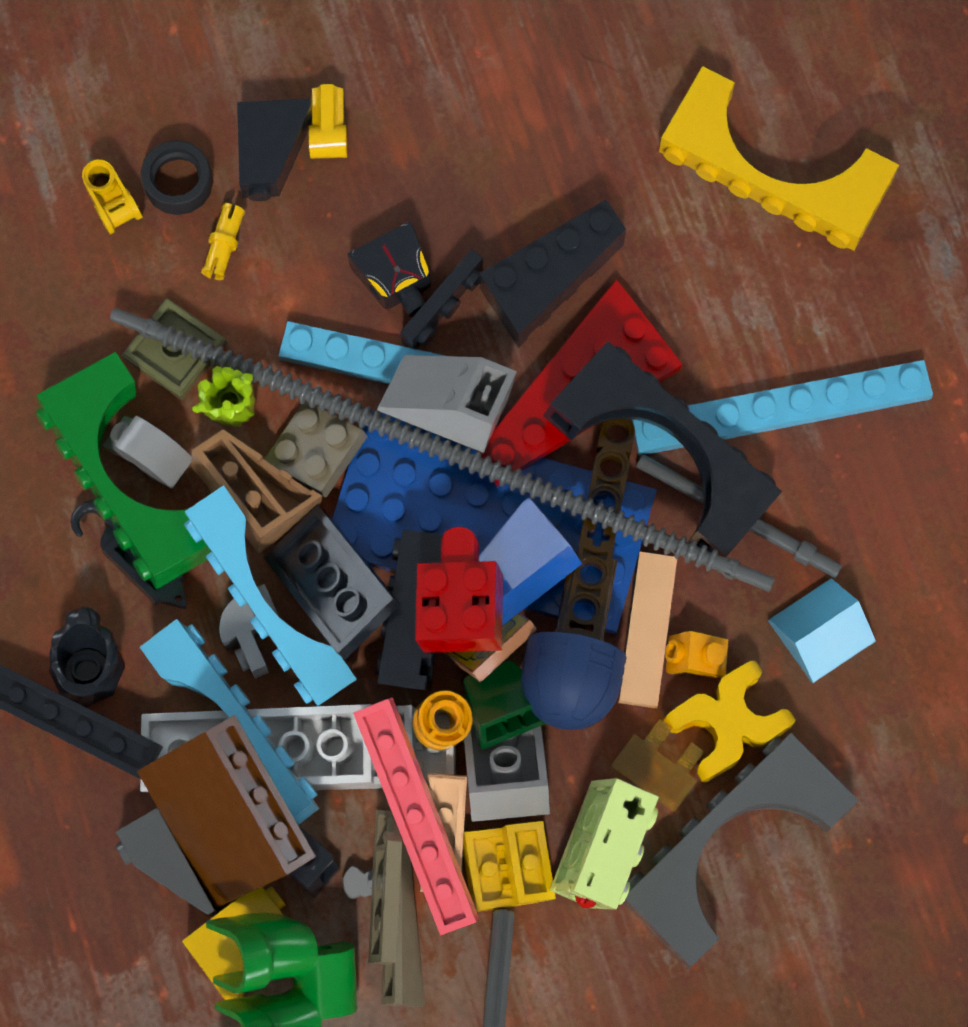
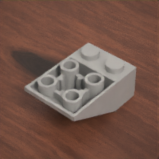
[377,355,517,453]

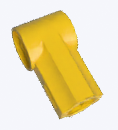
[309,84,348,159]

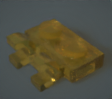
[611,719,704,813]

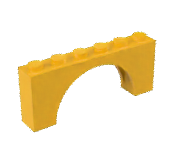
[659,66,899,251]

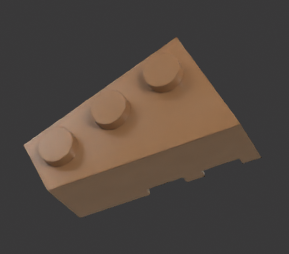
[191,430,322,553]

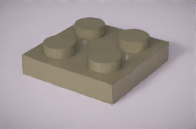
[264,401,368,498]

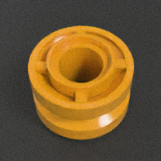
[412,691,473,751]

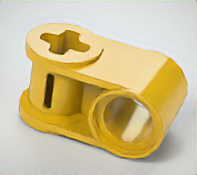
[82,159,142,235]

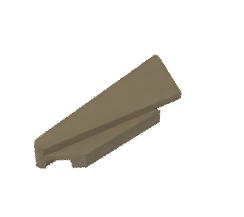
[368,810,425,1007]

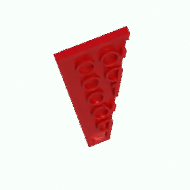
[476,280,682,487]

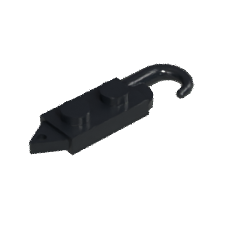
[70,500,187,609]

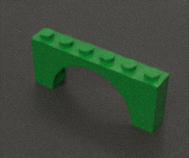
[35,352,211,589]

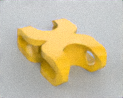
[663,661,796,782]

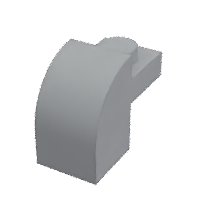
[103,416,192,489]
[219,584,279,679]

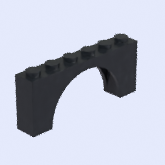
[543,341,782,557]

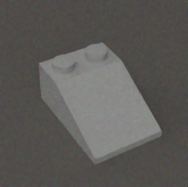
[464,726,550,822]

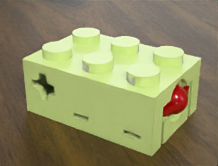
[550,778,659,910]

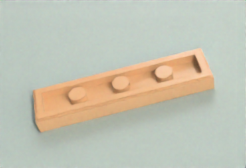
[619,552,677,709]

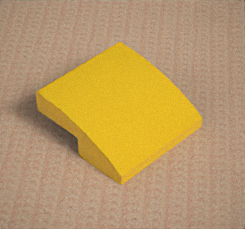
[463,821,556,912]

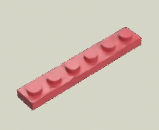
[353,697,480,936]

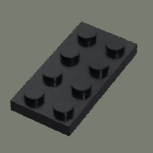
[264,505,401,659]

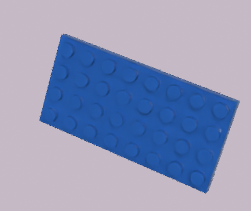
[332,410,657,635]

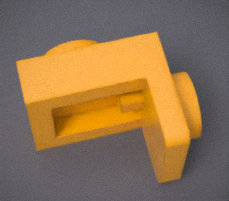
[665,631,728,679]

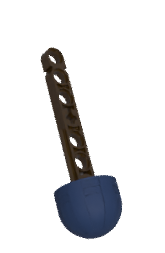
[521,419,635,730]

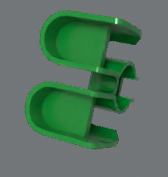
[206,912,358,1027]

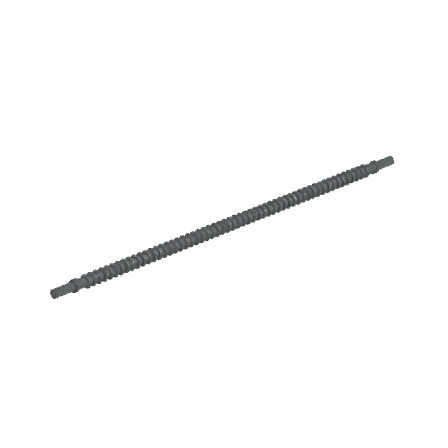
[110,307,775,593]

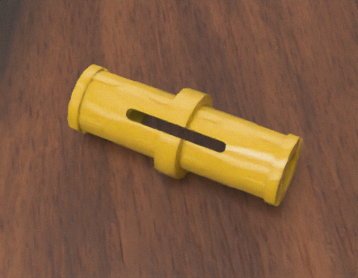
[201,203,245,280]

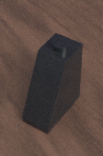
[237,99,312,201]

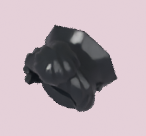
[49,606,125,706]

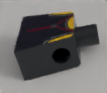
[348,221,431,317]

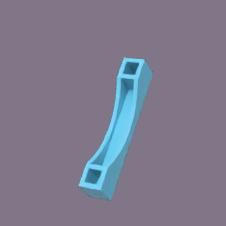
[184,485,357,706]
[140,619,320,825]

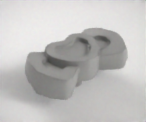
[342,866,373,899]

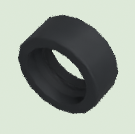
[140,140,213,215]

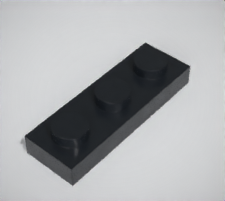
[400,249,483,349]

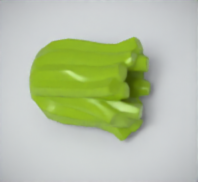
[192,366,256,427]

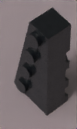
[479,200,626,348]
[376,530,443,690]

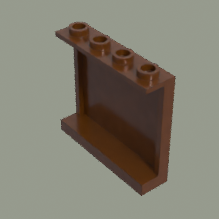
[137,715,316,909]

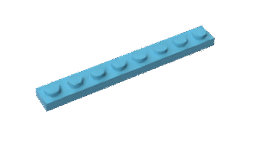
[631,360,933,456]

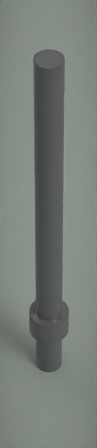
[636,454,843,578]

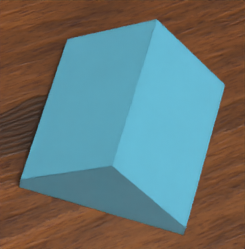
[768,579,876,684]

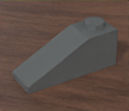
[115,808,218,918]

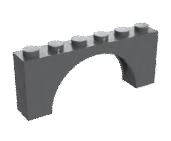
[623,733,859,970]

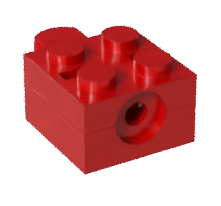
[415,527,503,653]

